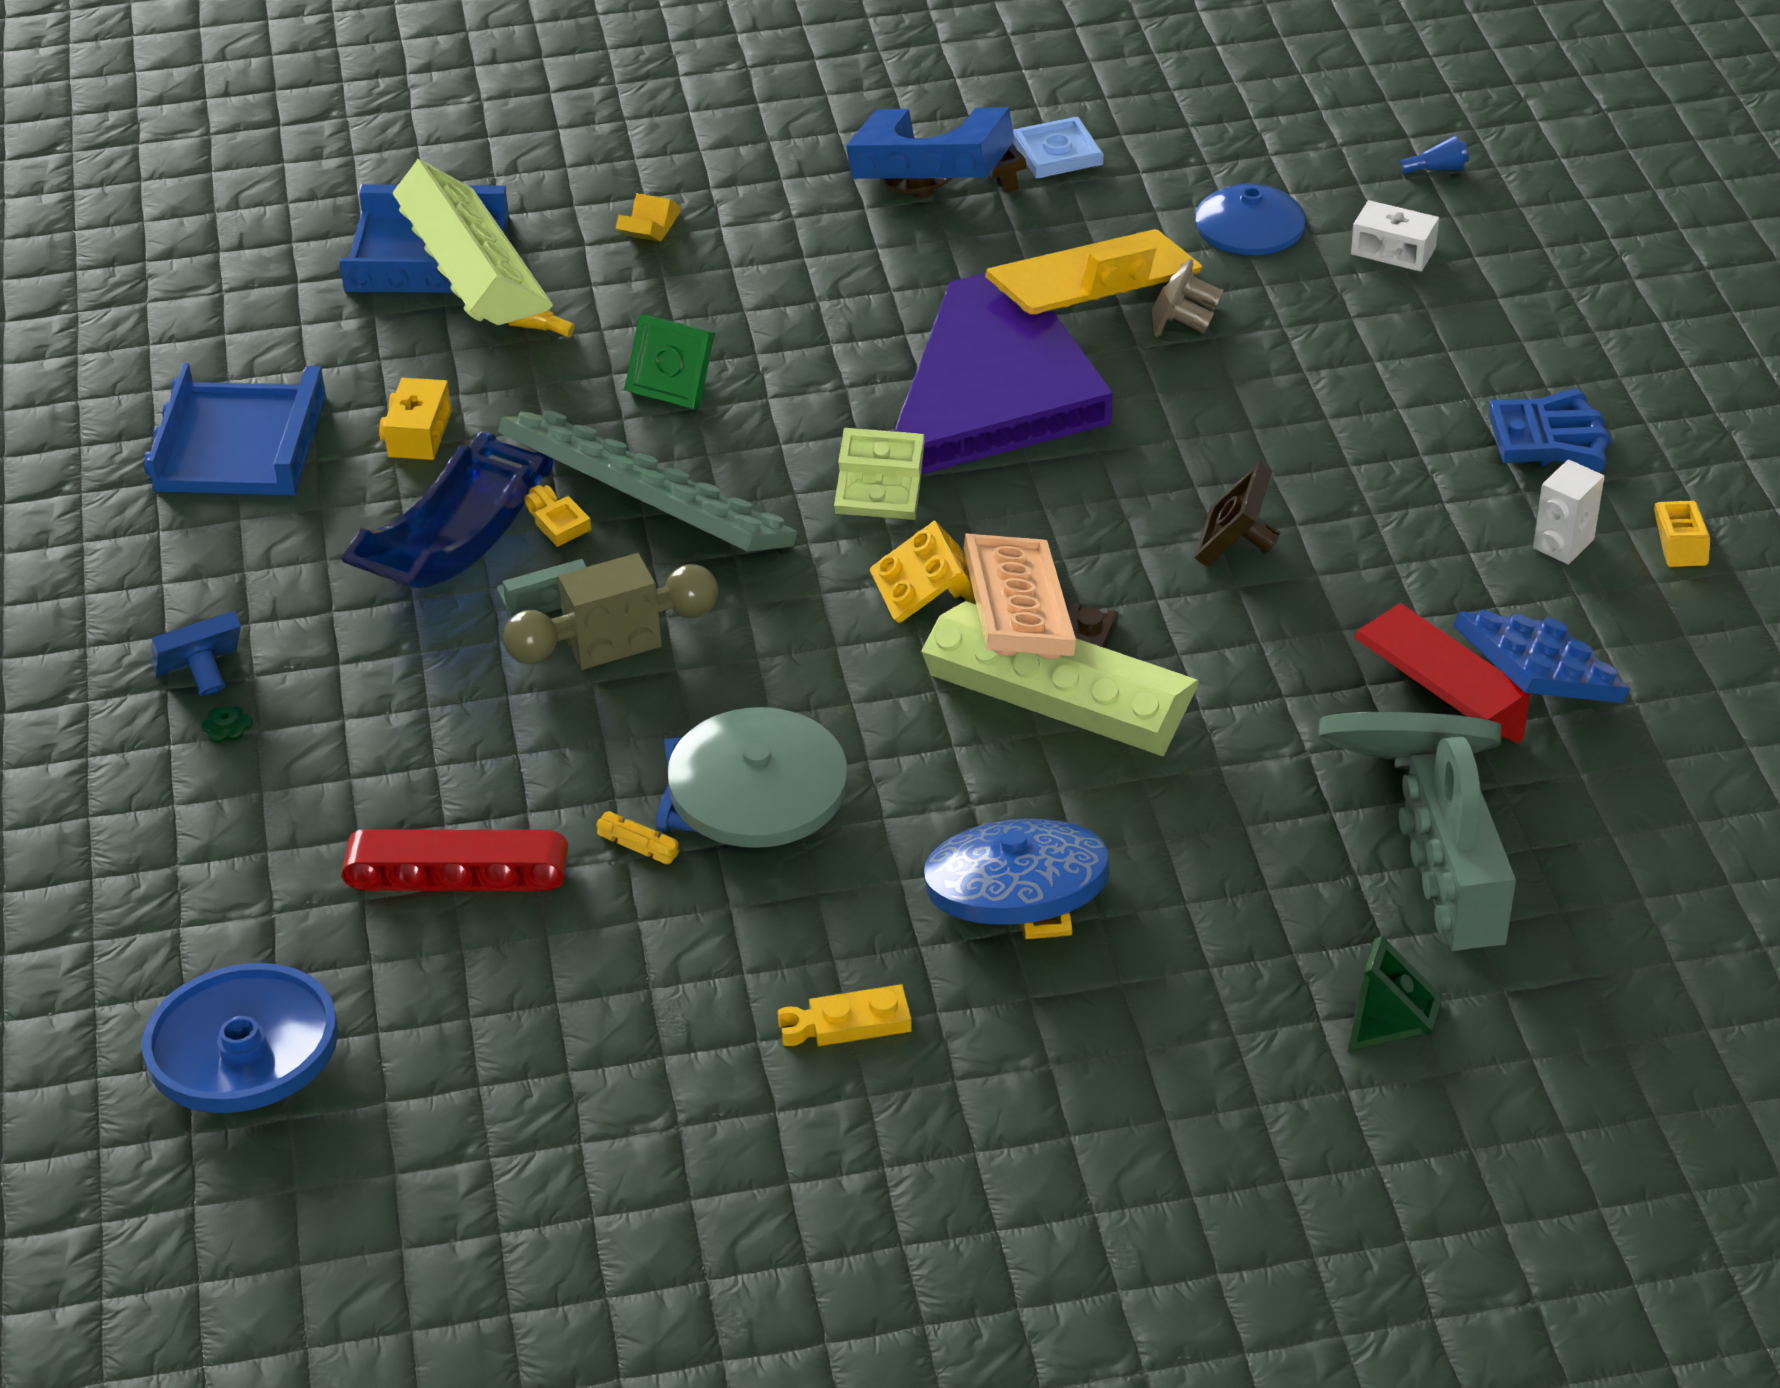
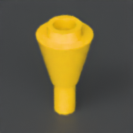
[508,310,575,338]

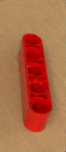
[341,829,568,891]

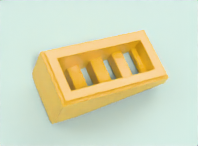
[1654,501,1710,567]

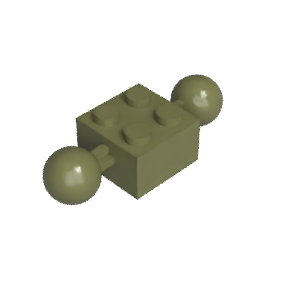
[503,553,718,670]

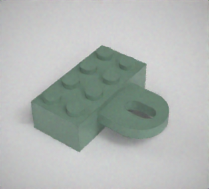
[1399,736,1516,951]

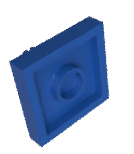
[150,611,241,696]

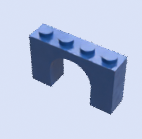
[846,107,1015,179]

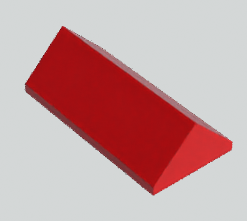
[1353,603,1530,744]

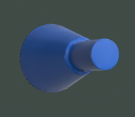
[1400,135,1469,174]

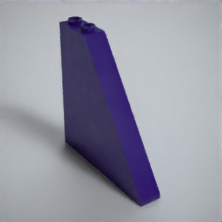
[894,273,1113,475]

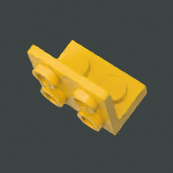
[870,520,976,623]

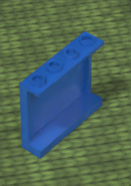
[339,184,509,293]
[144,363,326,495]

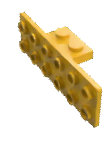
[985,229,1202,315]

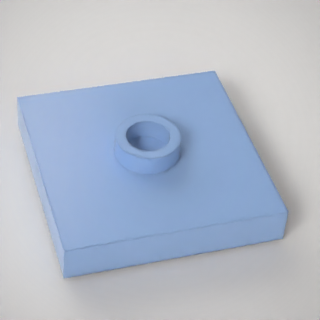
[1013,117,1104,179]

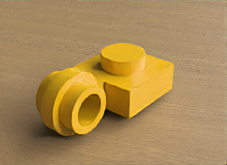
[525,485,591,547]

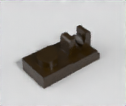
[989,144,1027,193]

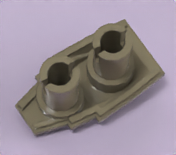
[1152,259,1224,337]

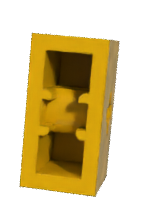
[379,378,452,460]

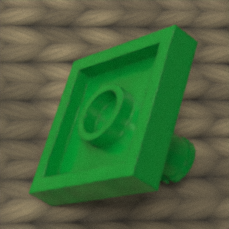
[624,314,715,409]

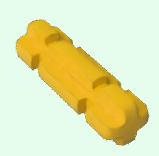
[596,811,679,864]

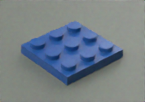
[1453,610,1631,703]

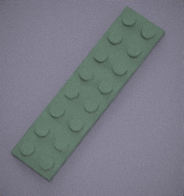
[498,410,798,552]

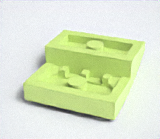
[834,428,924,520]

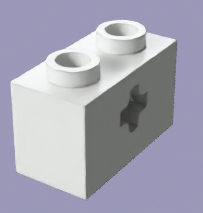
[1351,200,1439,272]
[1533,459,1605,565]

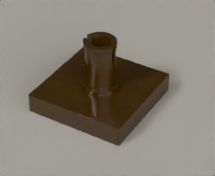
[1194,461,1280,567]

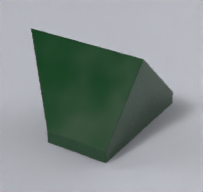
[1348,936,1443,1052]

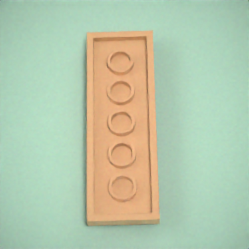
[964,533,1076,659]

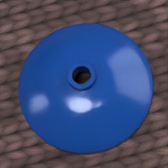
[1195,184,1306,255]

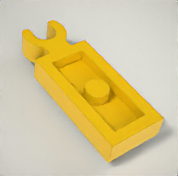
[777,984,912,1047]

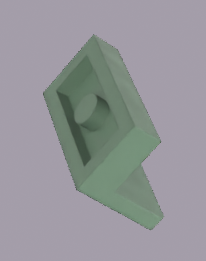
[497,559,586,618]

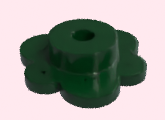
[201,706,253,743]

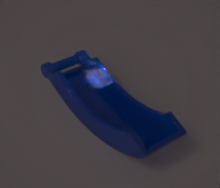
[341,431,554,588]

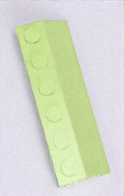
[392,159,553,325]
[921,601,1199,757]

